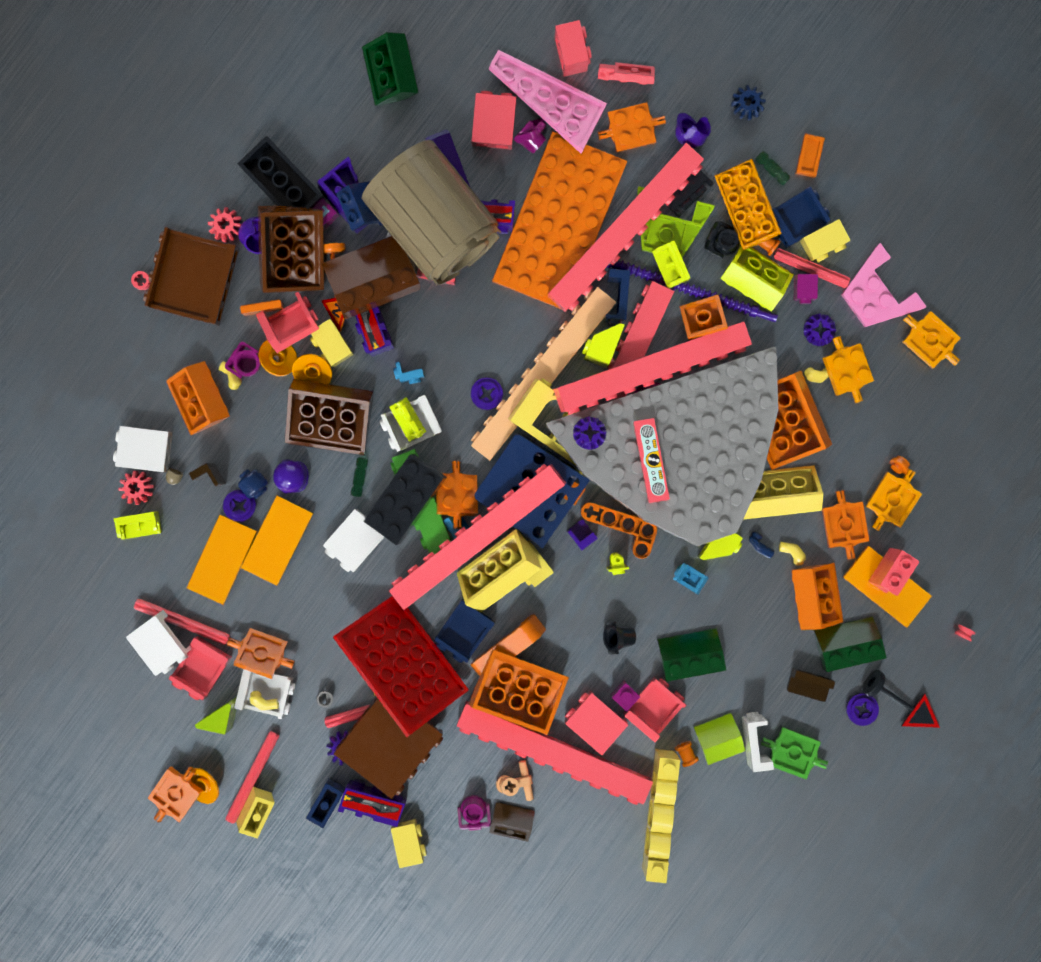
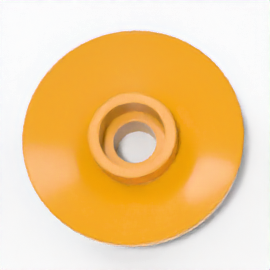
[258,340,297,376]
[292,354,332,384]
[189,768,219,804]

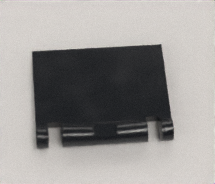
[668,170,714,217]

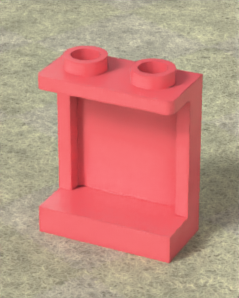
[471,91,516,150]
[256,291,319,353]
[868,548,919,596]
[168,636,232,700]
[623,677,687,742]
[564,691,628,755]

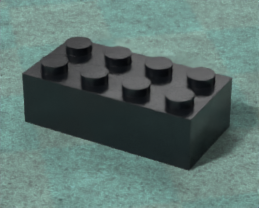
[237,136,326,209]
[363,454,447,546]

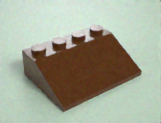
[258,206,324,293]
[321,236,421,320]
[285,379,373,455]

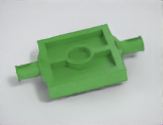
[761,727,828,780]

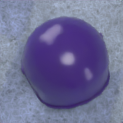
[675,113,711,149]
[238,217,259,254]
[273,459,309,494]

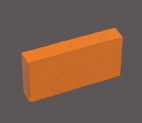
[795,133,825,178]
[240,299,284,316]

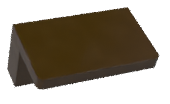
[188,463,226,487]
[787,668,835,702]
[489,802,535,842]

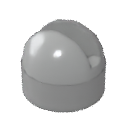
[316,691,333,708]

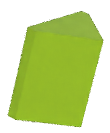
[195,697,237,735]
[694,713,745,765]

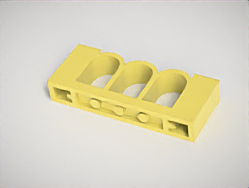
[508,378,580,466]
[642,749,680,883]

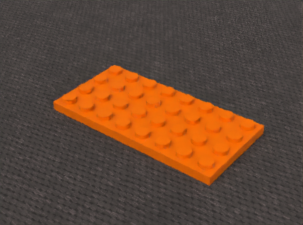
[492,131,627,312]

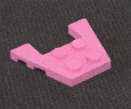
[841,243,926,327]

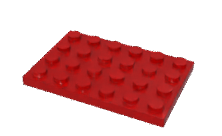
[333,596,469,737]

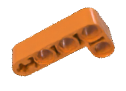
[580,502,657,559]
[470,613,546,677]

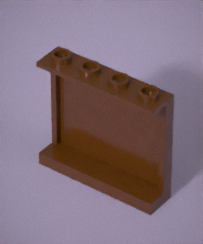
[143,227,240,326]
[334,697,443,799]

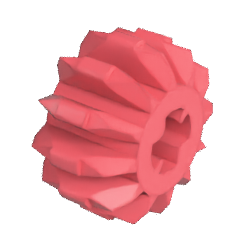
[208,207,242,243]
[118,471,154,505]

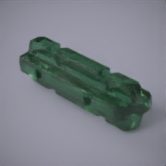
[756,151,790,185]
[351,457,368,497]

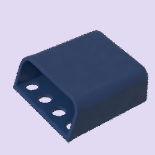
[475,433,590,549]

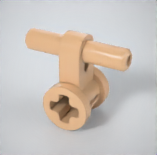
[496,760,534,801]

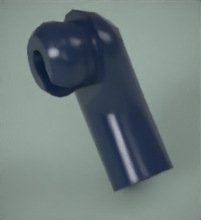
[749,531,775,558]

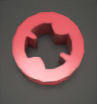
[131,271,150,290]
[954,625,976,641]

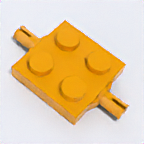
[902,311,961,368]
[822,336,874,403]
[865,469,922,531]

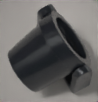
[704,221,739,259]
[603,621,636,655]

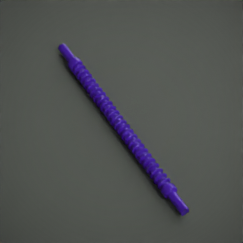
[607,260,778,322]

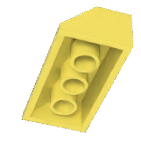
[744,465,823,519]
[457,529,542,612]

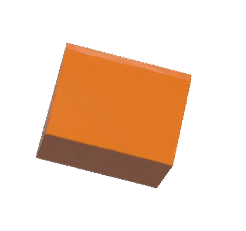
[679,295,728,340]

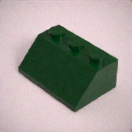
[362,32,419,106]
[813,616,887,672]
[657,628,727,682]

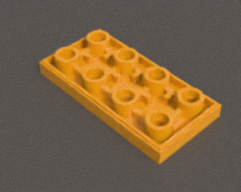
[715,159,782,250]
[241,495,314,586]
[187,514,258,605]
[843,546,932,628]

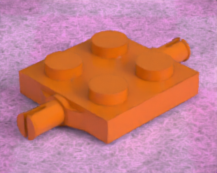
[597,102,666,153]
[436,461,478,529]
[822,490,869,559]
[227,628,295,679]
[148,766,203,823]

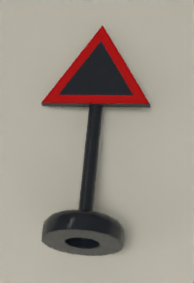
[862,670,940,728]

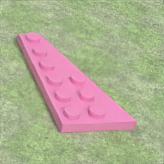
[489,50,607,154]

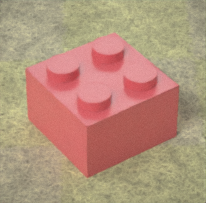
[554,20,592,77]

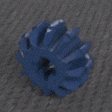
[731,85,766,121]

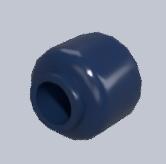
[238,469,268,499]

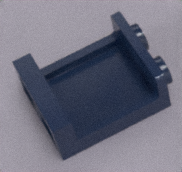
[337,181,383,231]
[772,186,831,249]
[604,269,630,327]
[434,599,495,663]

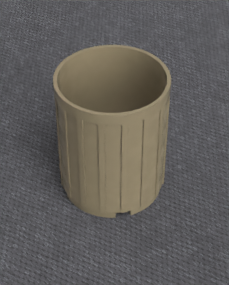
[362,140,501,285]

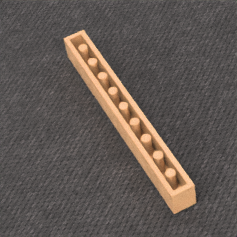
[471,287,616,461]

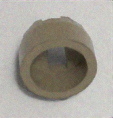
[166,468,184,485]

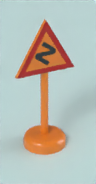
[321,243,346,332]

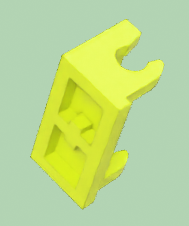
[652,241,690,289]
[113,511,162,540]

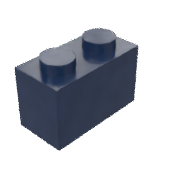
[305,779,345,828]

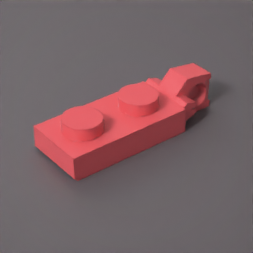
[598,62,655,85]

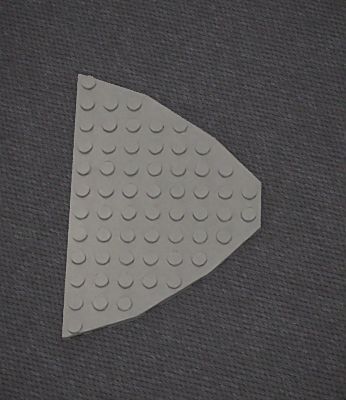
[546,347,778,546]

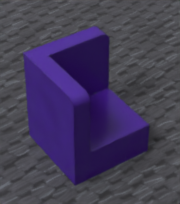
[567,519,598,551]

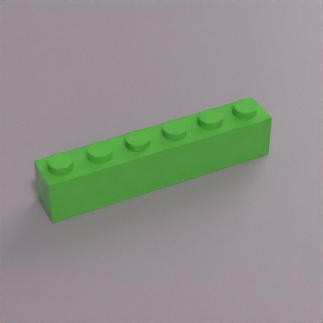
[390,449,452,554]

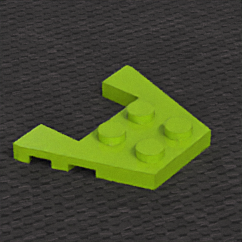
[637,186,715,258]

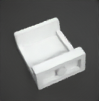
[379,395,442,452]
[113,426,173,472]
[323,509,385,572]
[126,610,192,676]
[234,669,296,719]
[742,712,774,772]

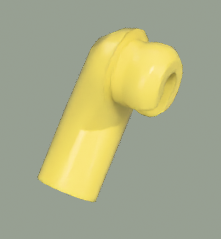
[218,361,242,390]
[804,367,829,383]
[779,542,806,566]
[249,691,279,710]

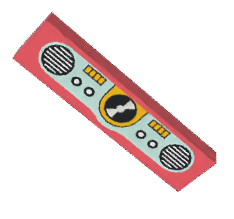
[633,418,670,504]

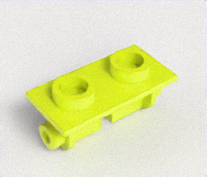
[389,397,426,442]
[606,552,629,575]

